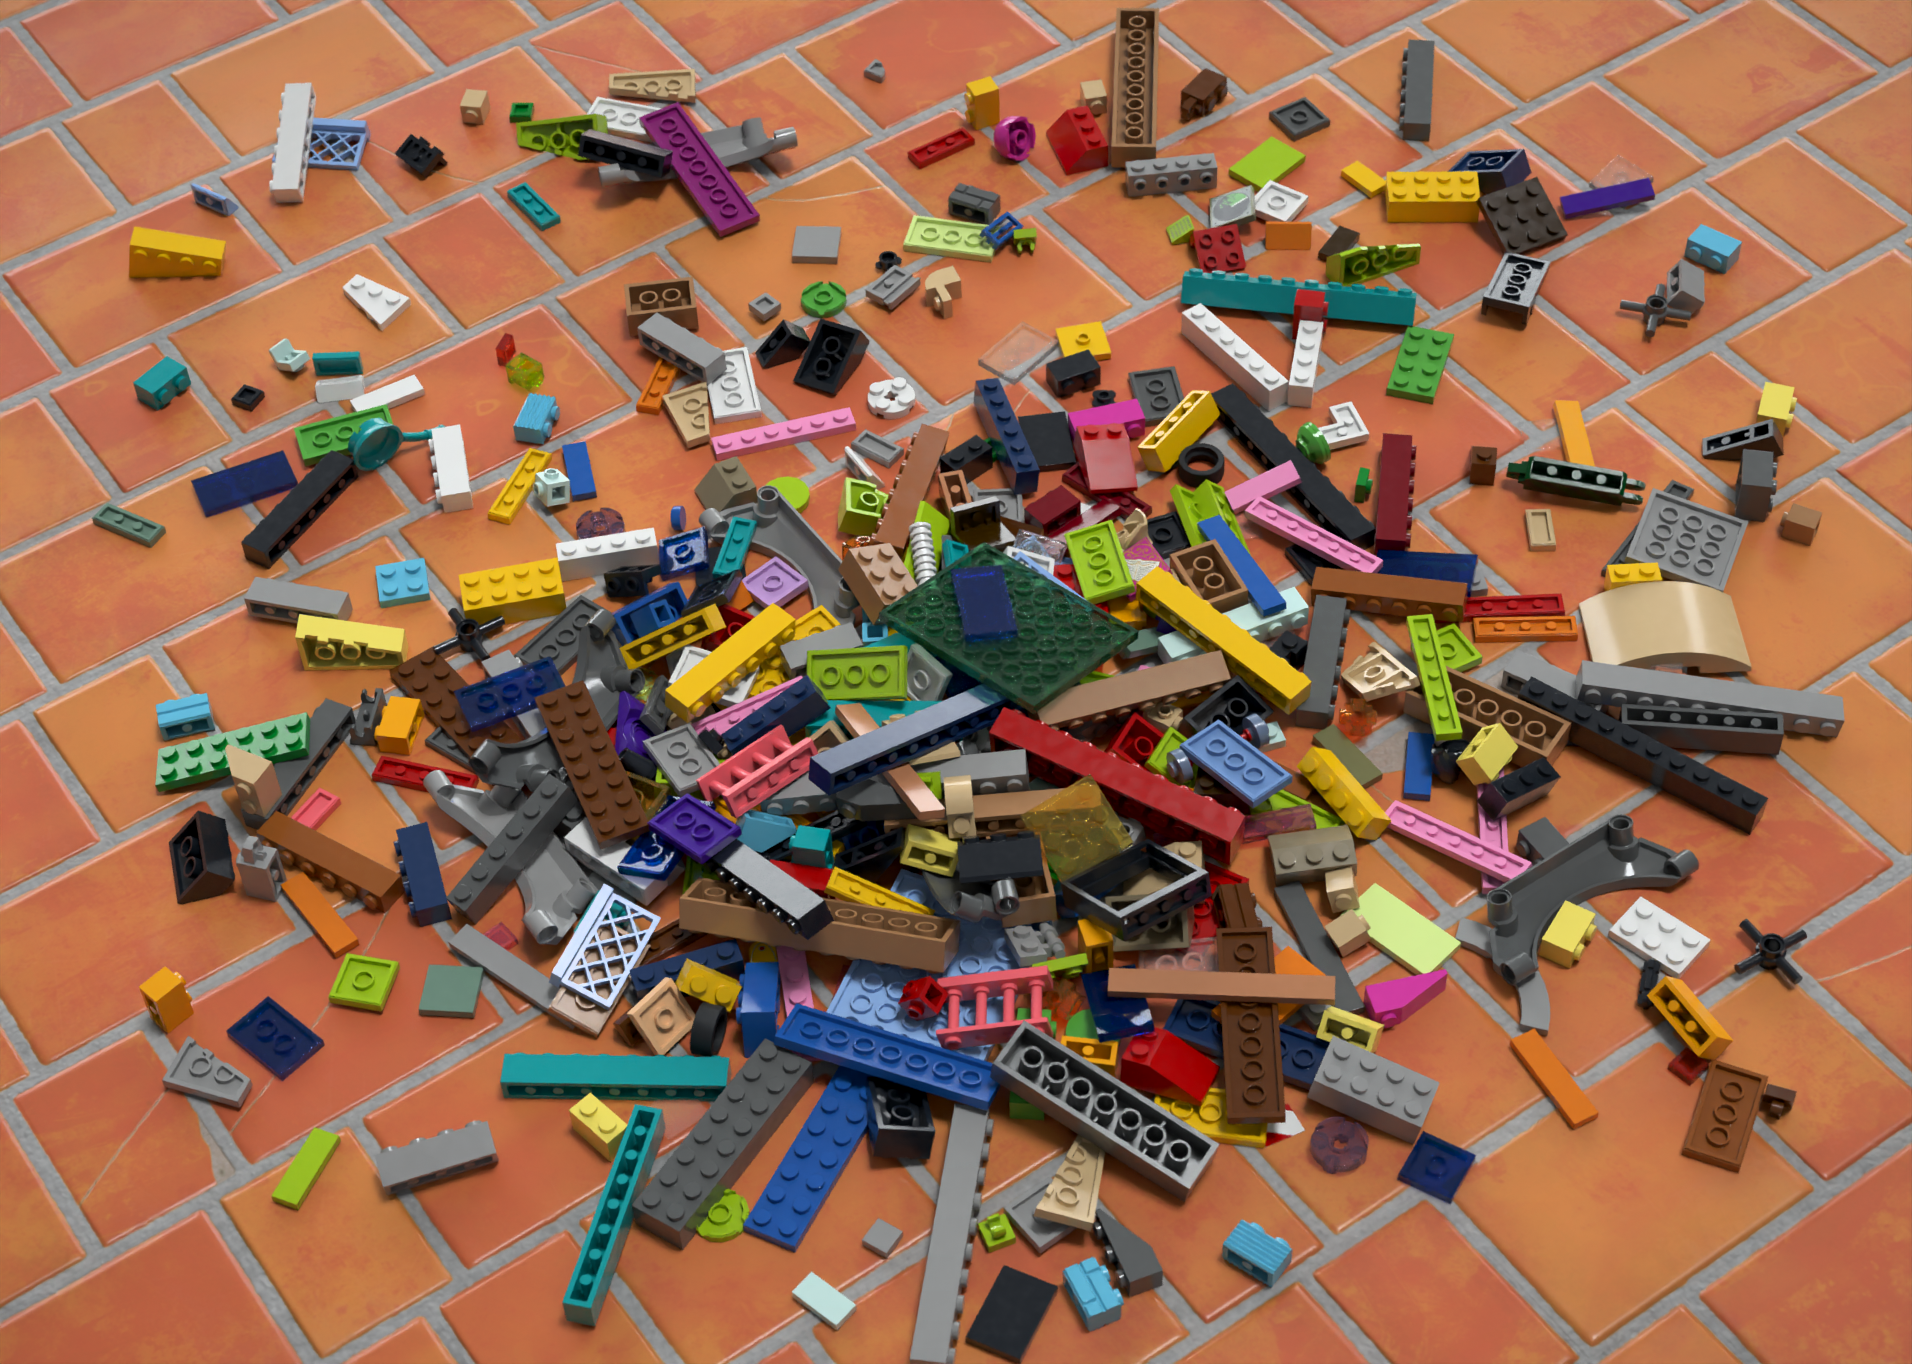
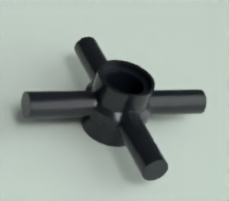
[433,608,505,662]
[1734,919,1807,985]

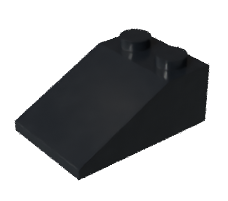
[793,318,870,395]
[866,1076,936,1160]

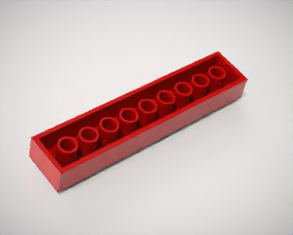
[989,707,1245,865]

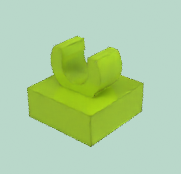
[1013,228,1037,254]
[917,771,943,799]
[978,1213,1016,1253]

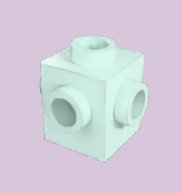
[533,468,570,507]

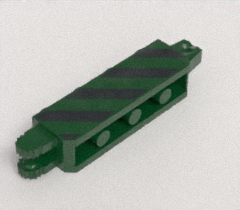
[1506,456,1646,506]

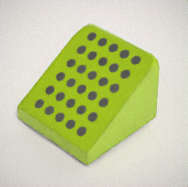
[1166,215,1194,245]

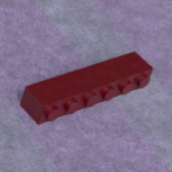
[1374,433,1417,558]

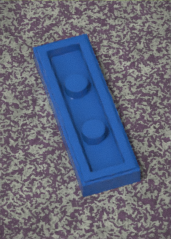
[562,441,597,501]
[1403,732,1435,801]

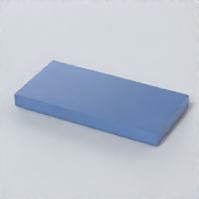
[1180,720,1292,808]

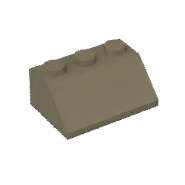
[1267,825,1358,887]
[1105,894,1195,952]

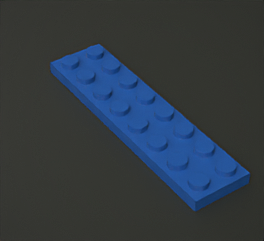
[774,1003,1001,1111]
[743,1066,876,1252]

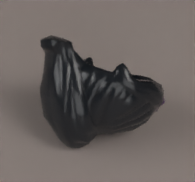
[1430,739,1470,784]

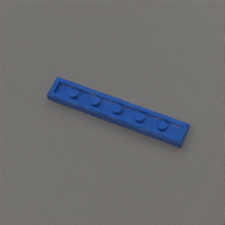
[1197,515,1287,617]

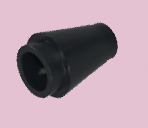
[618,748,657,784]

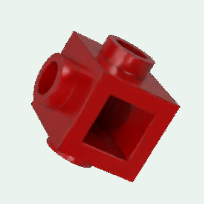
[898,976,949,1021]

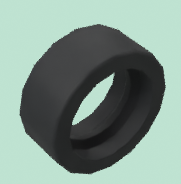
[1178,443,1225,488]
[690,1002,727,1057]

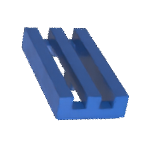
[979,211,1024,250]

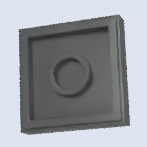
[1269,97,1330,142]

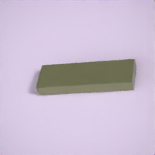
[1313,724,1383,789]

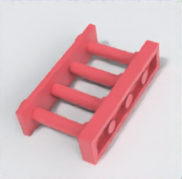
[696,724,818,818]
[936,965,1053,1050]

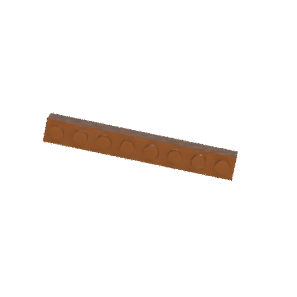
[869,424,949,561]

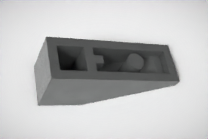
[836,779,918,821]

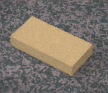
[1525,509,1556,552]

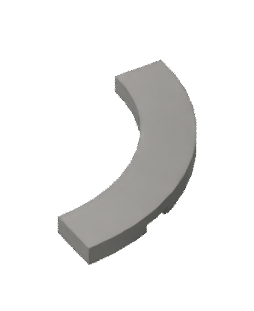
[1455,917,1550,1036]

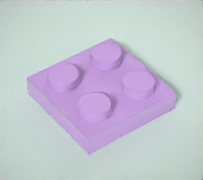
[742,556,809,609]

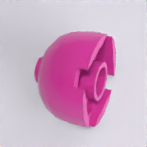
[993,116,1036,161]

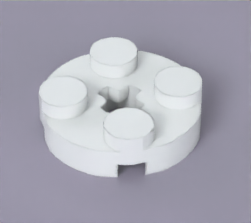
[868,377,915,419]

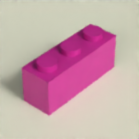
[1068,399,1145,444]

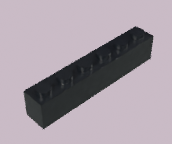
[241,450,359,569]

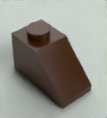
[1469,446,1497,486]

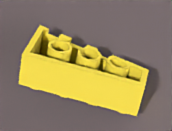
[295,614,409,670]

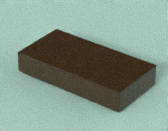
[1318,226,1360,261]

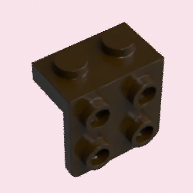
[950,496,1016,556]

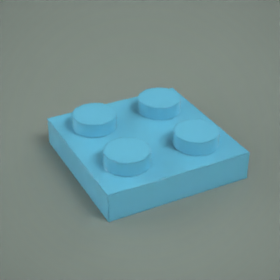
[375,558,431,608]

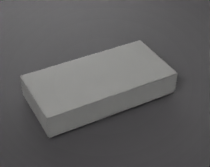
[851,429,904,468]

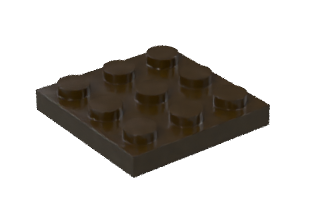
[1476,177,1568,255]

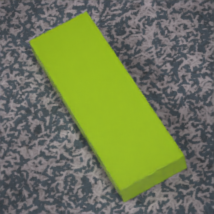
[271,1127,341,1210]

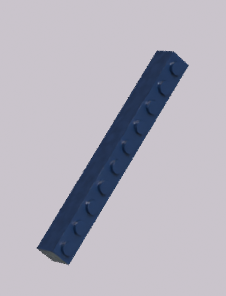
[808,671,1035,796]

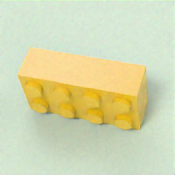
[1385,171,1480,222]
[459,557,567,625]

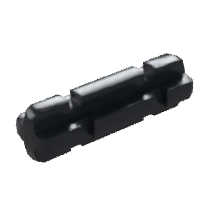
[1637,959,1661,1010]

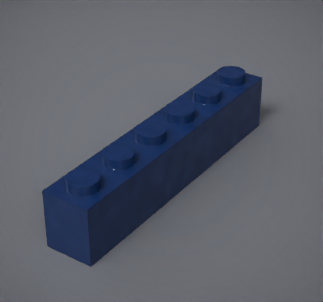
[973,378,1040,495]

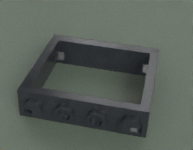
[1061,839,1212,942]

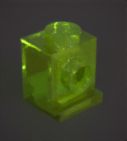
[505,352,544,390]

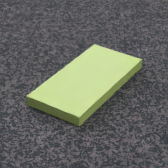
[903,215,1001,262]
[1340,883,1461,975]

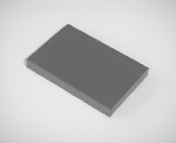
[1128,366,1184,427]

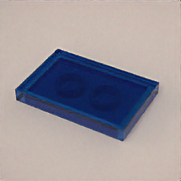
[226,996,325,1081]

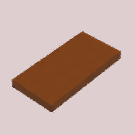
[1681,1059,1768,1173]

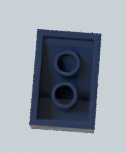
[1448,149,1532,194]

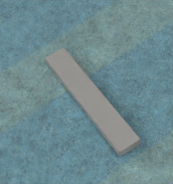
[448,924,575,1030]

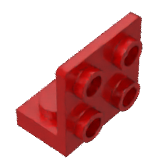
[1188,224,1246,273]

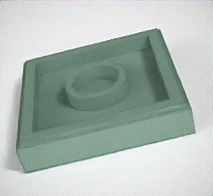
[418,964,484,1018]

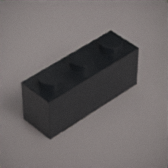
[1477,757,1561,821]

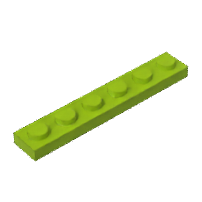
[1406,614,1463,741]

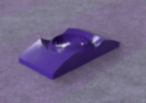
[615,691,667,798]

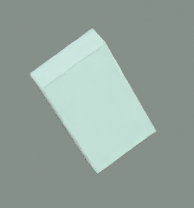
[792,1272,857,1330]

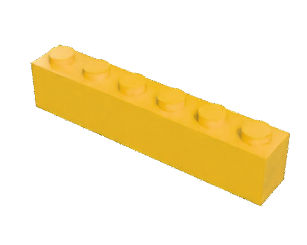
[665,603,796,723]

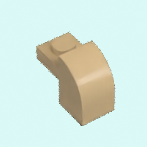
[925,266,962,319]
[944,775,976,838]

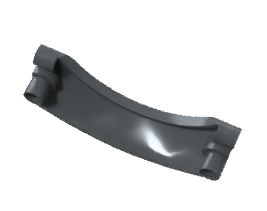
[921,740,1020,923]

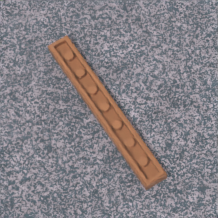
[835,703,945,821]
[1108,968,1335,1005]

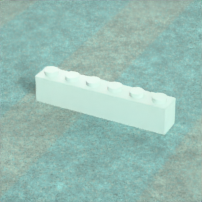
[1158,587,1309,664]

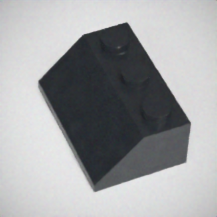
[1177,675,1274,739]
[169,811,235,904]
[957,831,1044,883]

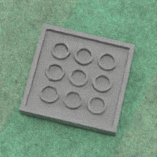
[1624,488,1748,593]

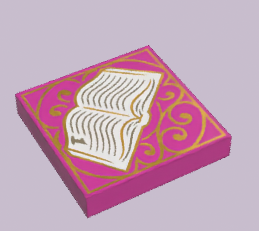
[1123,537,1173,602]

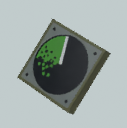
[1210,185,1256,228]

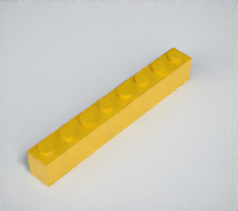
[1136,566,1312,715]

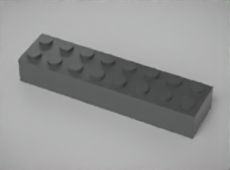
[990,1020,1219,1202]
[632,1038,814,1250]

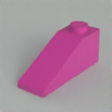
[1364,969,1447,1028]

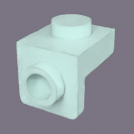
[269,339,310,372]

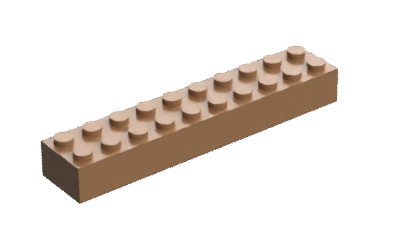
[1111,8,1159,168]
[679,877,960,974]

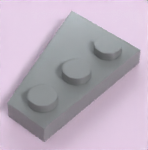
[162,1036,253,1108]

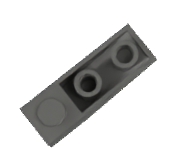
[1092,1209,1163,1297]

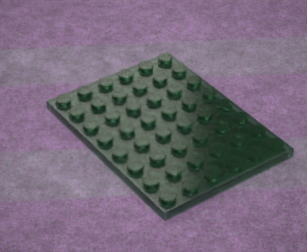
[879,542,1139,714]

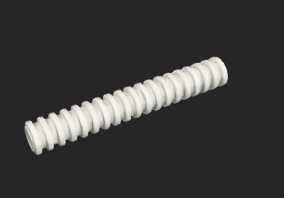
[909,522,949,665]

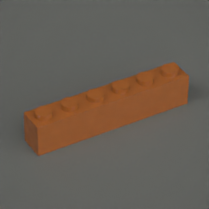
[1311,567,1468,623]
[256,811,405,913]

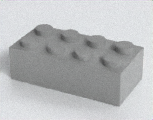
[1307,1036,1440,1144]

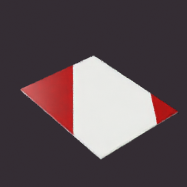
[1265,1103,1305,1148]

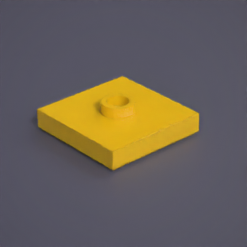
[1055,321,1111,361]

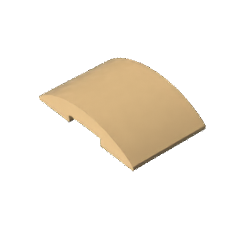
[1579,581,1752,673]

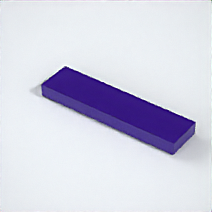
[1560,178,1655,219]

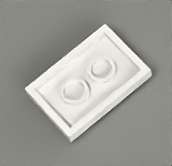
[668,644,759,707]
[1608,897,1710,979]

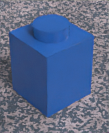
[630,599,675,638]

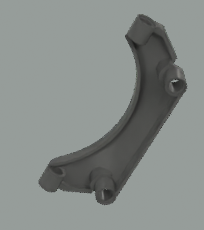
[468,609,645,792]
[1487,814,1699,985]

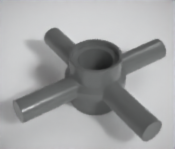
[1619,284,1692,337]

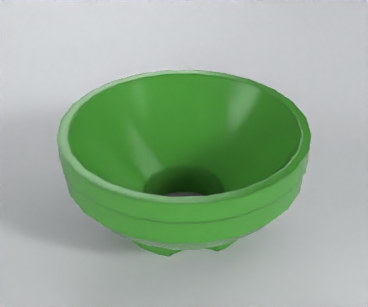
[1295,422,1331,464]

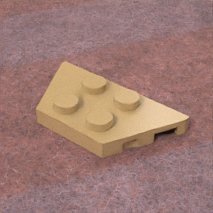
[1341,642,1420,702]

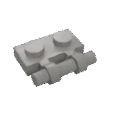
[1004,922,1066,967]

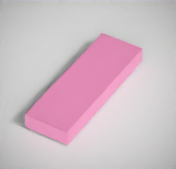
[1224,460,1302,514]

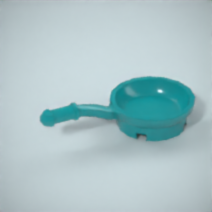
[348,417,446,471]

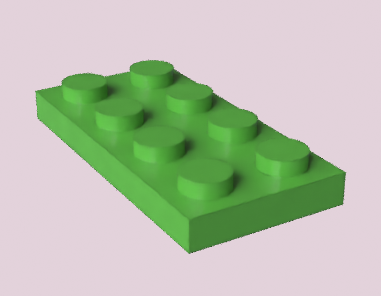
[1386,325,1454,404]
[294,404,393,466]

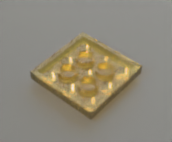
[1020,774,1134,882]

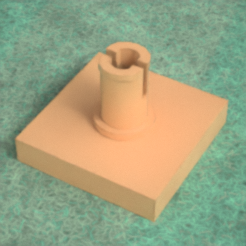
[627,977,696,1055]

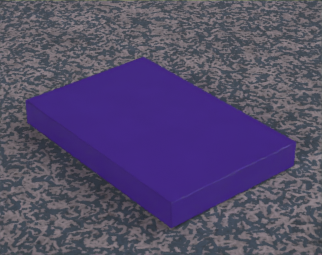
[647,793,742,864]

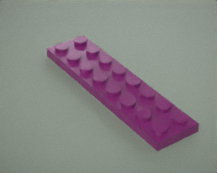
[639,102,760,237]

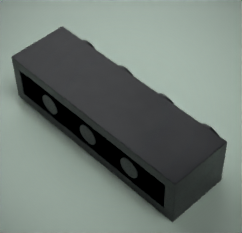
[578,129,673,178]

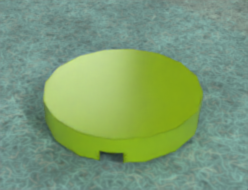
[765,476,810,513]
[696,1189,750,1242]

